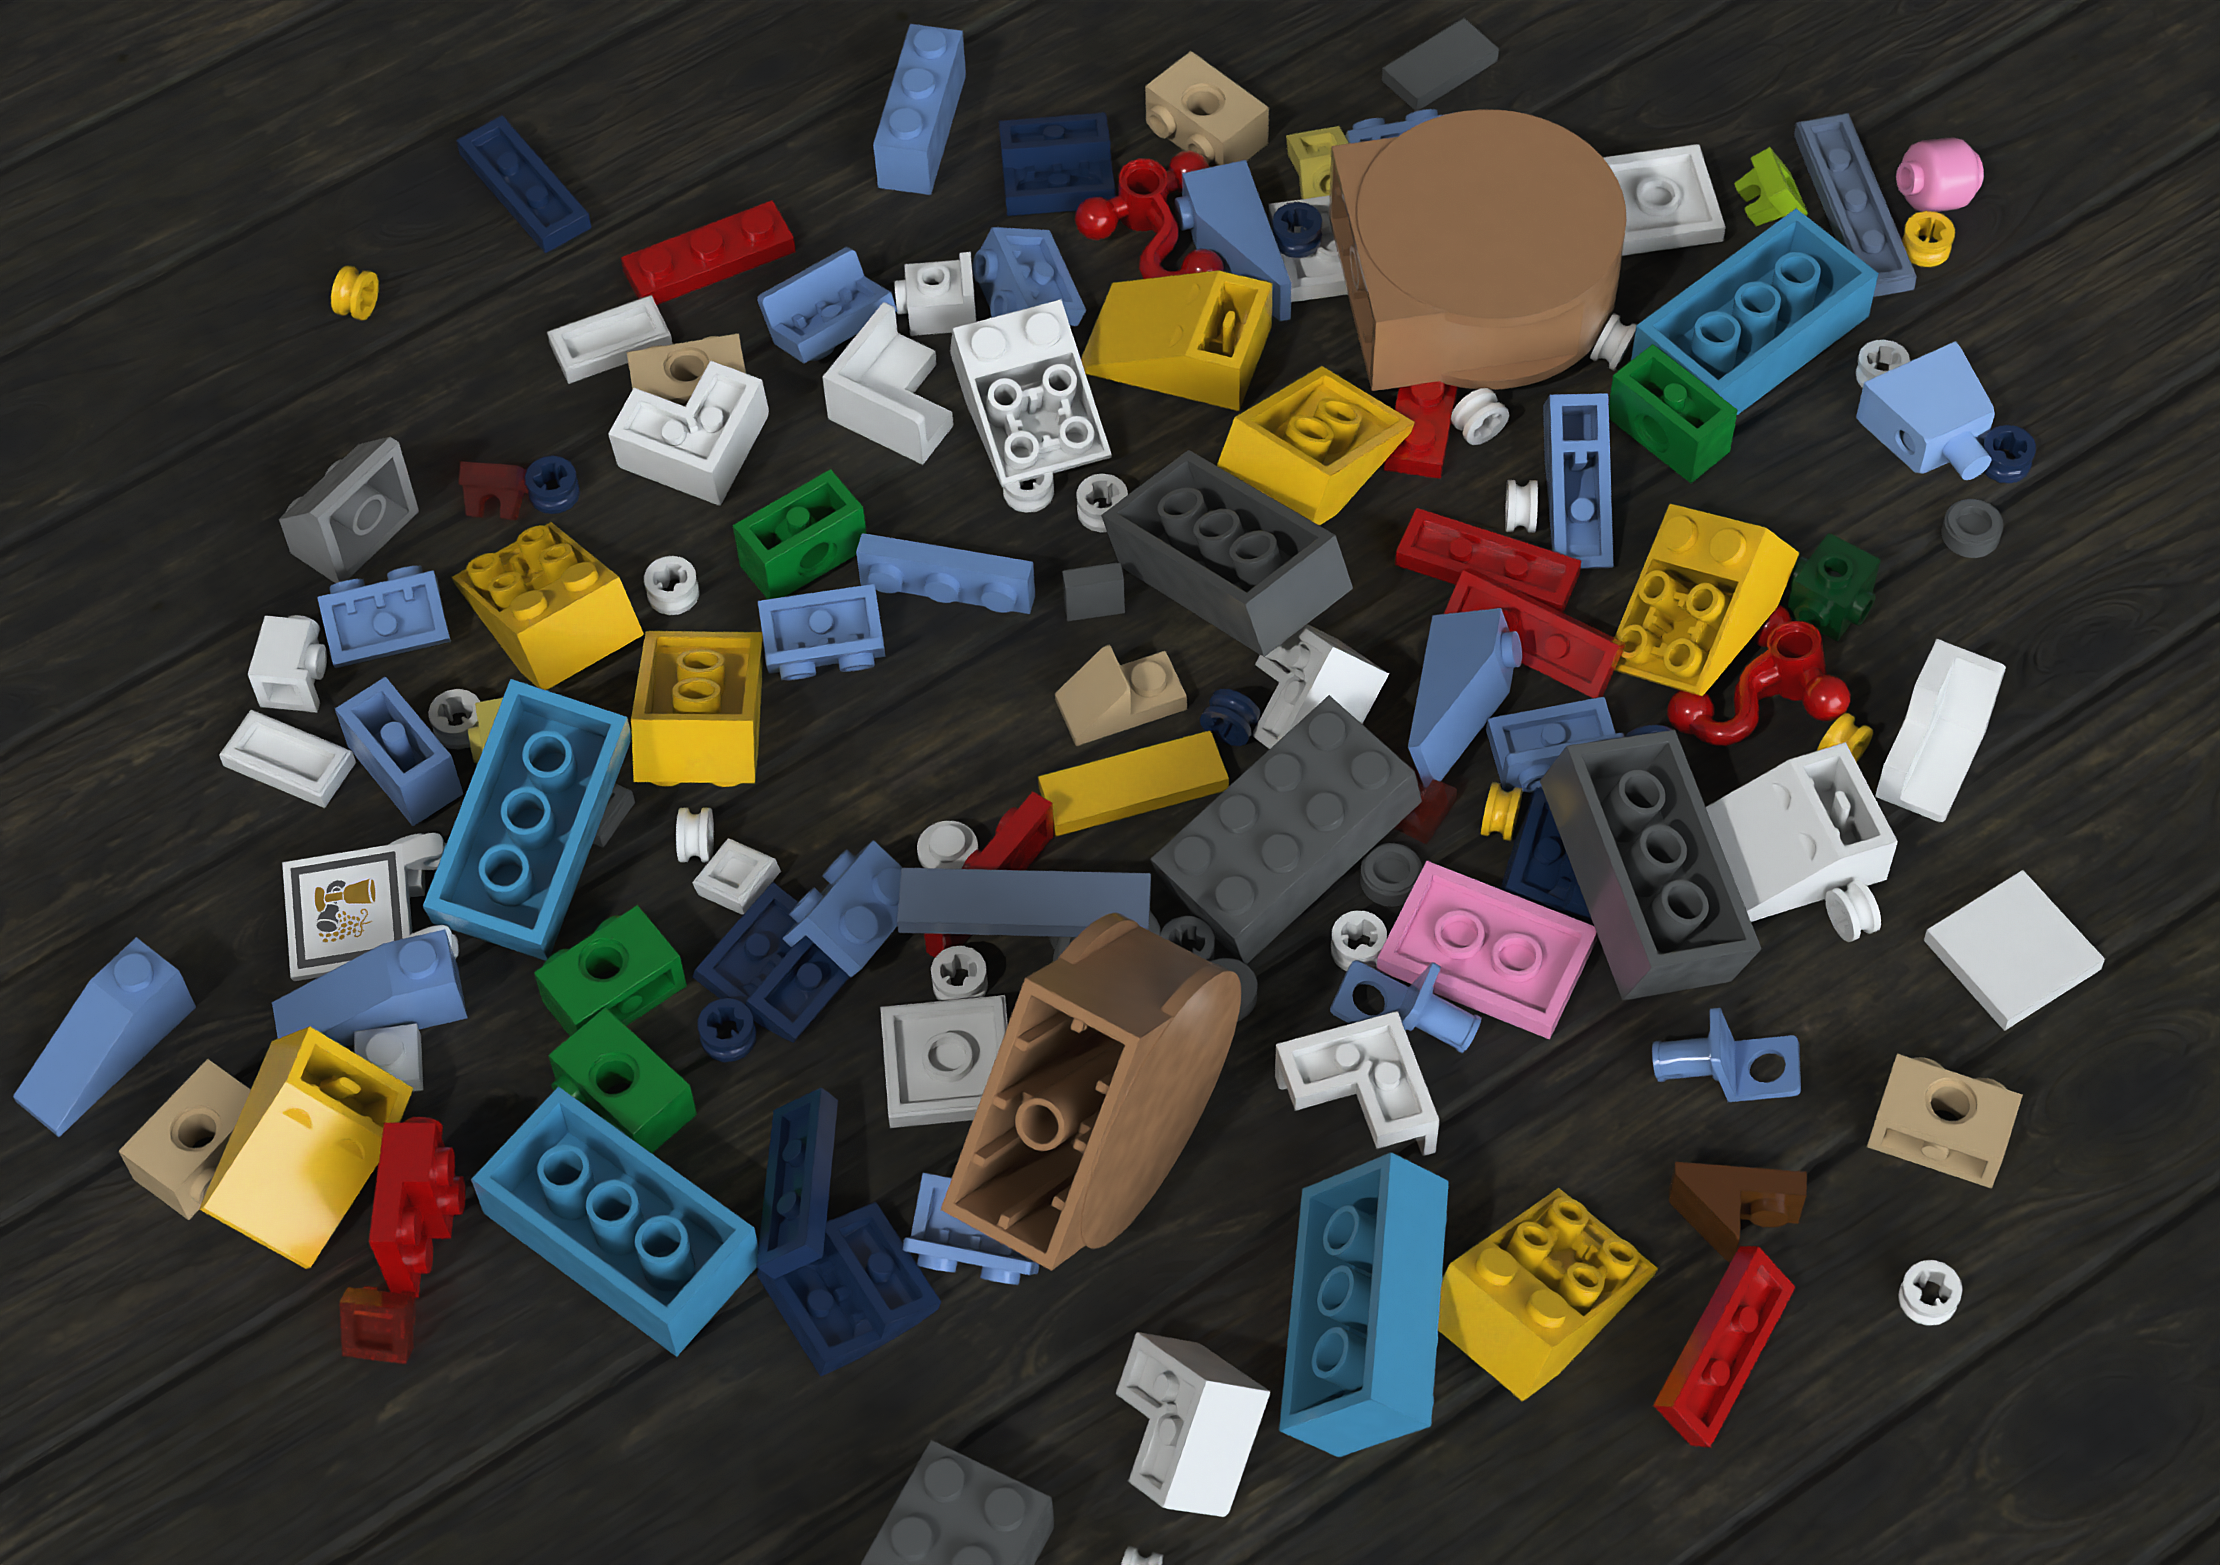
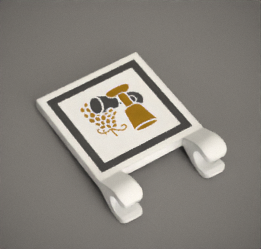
[282,833,459,981]

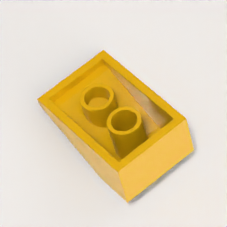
[1217,366,1415,526]
[631,631,764,787]

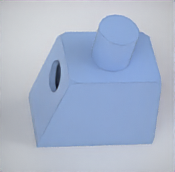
[1856,341,1995,480]

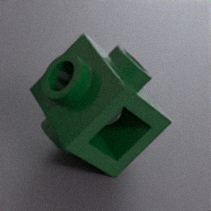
[1785,533,1881,642]

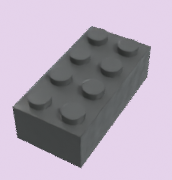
[1101,450,1353,657]
[1151,695,1422,965]
[1540,730,1761,1001]
[861,1440,1054,1565]

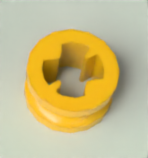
[1902,211,1955,267]
[331,265,379,320]
[1817,713,1873,762]
[1481,782,1523,842]

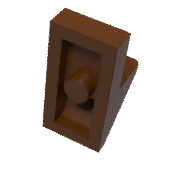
[1669,1162,1807,1263]

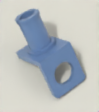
[1330,960,1482,1053]
[1652,1008,1801,1102]

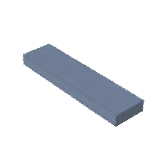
[1794,113,1917,297]
[897,868,1151,937]

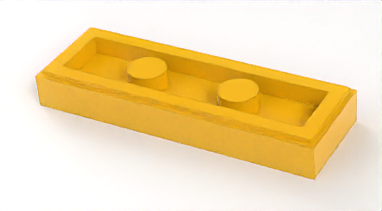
[1038,730,1229,836]

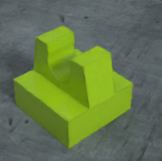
[1734,147,1808,226]

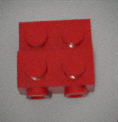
[369,1117,466,1297]

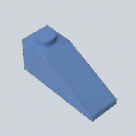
[1175,160,1291,321]
[1543,393,1613,569]
[1408,608,1522,788]
[272,929,468,1047]
[13,937,196,1137]

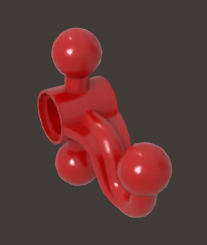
[1075,150,1224,279]
[1667,604,1851,746]

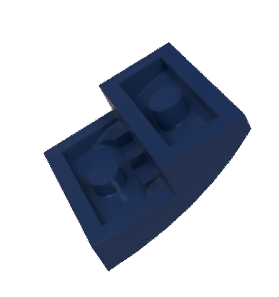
[999,113,1115,216]
[1500,787,1594,926]
[692,882,850,1043]
[757,1202,941,1377]

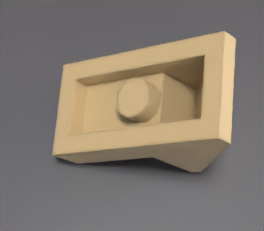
[1055,644,1187,746]

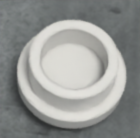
[917,821,978,869]

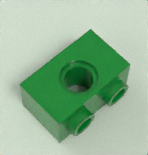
[1609,344,1738,483]
[733,469,867,599]
[534,905,687,1037]
[548,1007,697,1154]

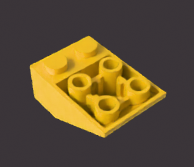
[1081,270,1273,411]
[1614,504,1799,696]
[452,522,644,690]
[199,1026,413,1269]
[1438,1188,1658,1401]

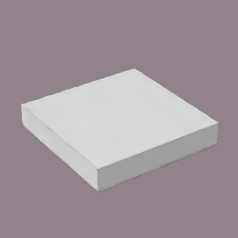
[1924,870,2105,1031]
[880,995,1008,1128]

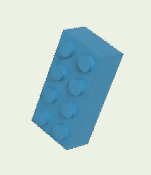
[1631,208,1879,415]
[423,679,632,961]
[471,1087,759,1357]
[1279,1153,1449,1457]

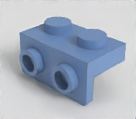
[757,247,897,363]
[758,584,885,680]
[1486,697,1624,793]
[782,840,903,977]
[903,1173,1040,1285]

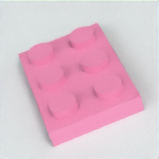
[1376,861,1598,1040]

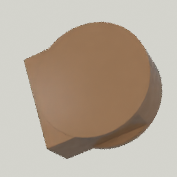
[1329,110,1627,391]
[940,913,1241,1271]

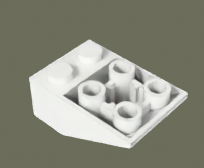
[950,300,1112,487]
[1706,742,1898,922]

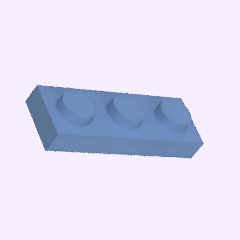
[856,533,1035,614]

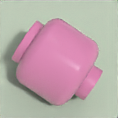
[1896,137,1984,212]

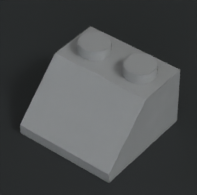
[279,437,419,583]

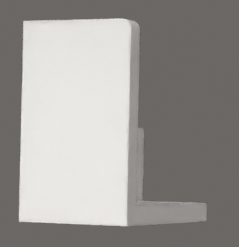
[823,302,953,465]
[608,361,769,506]
[1252,624,1389,749]
[1875,639,2006,822]
[1275,1011,1439,1156]
[1116,1332,1270,1517]

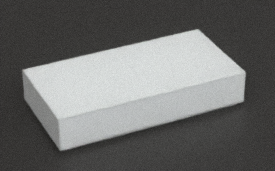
[547,295,673,384]
[219,710,356,808]

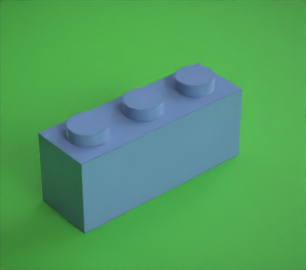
[873,24,966,195]

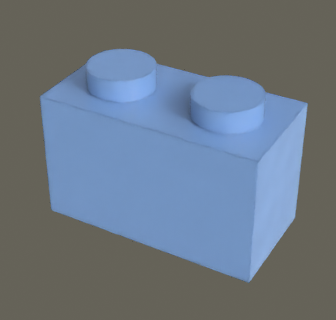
[335,677,463,826]

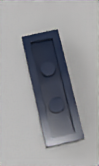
[456,116,591,253]
[756,1088,838,1279]

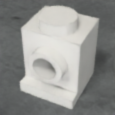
[895,252,976,336]
[248,615,327,713]

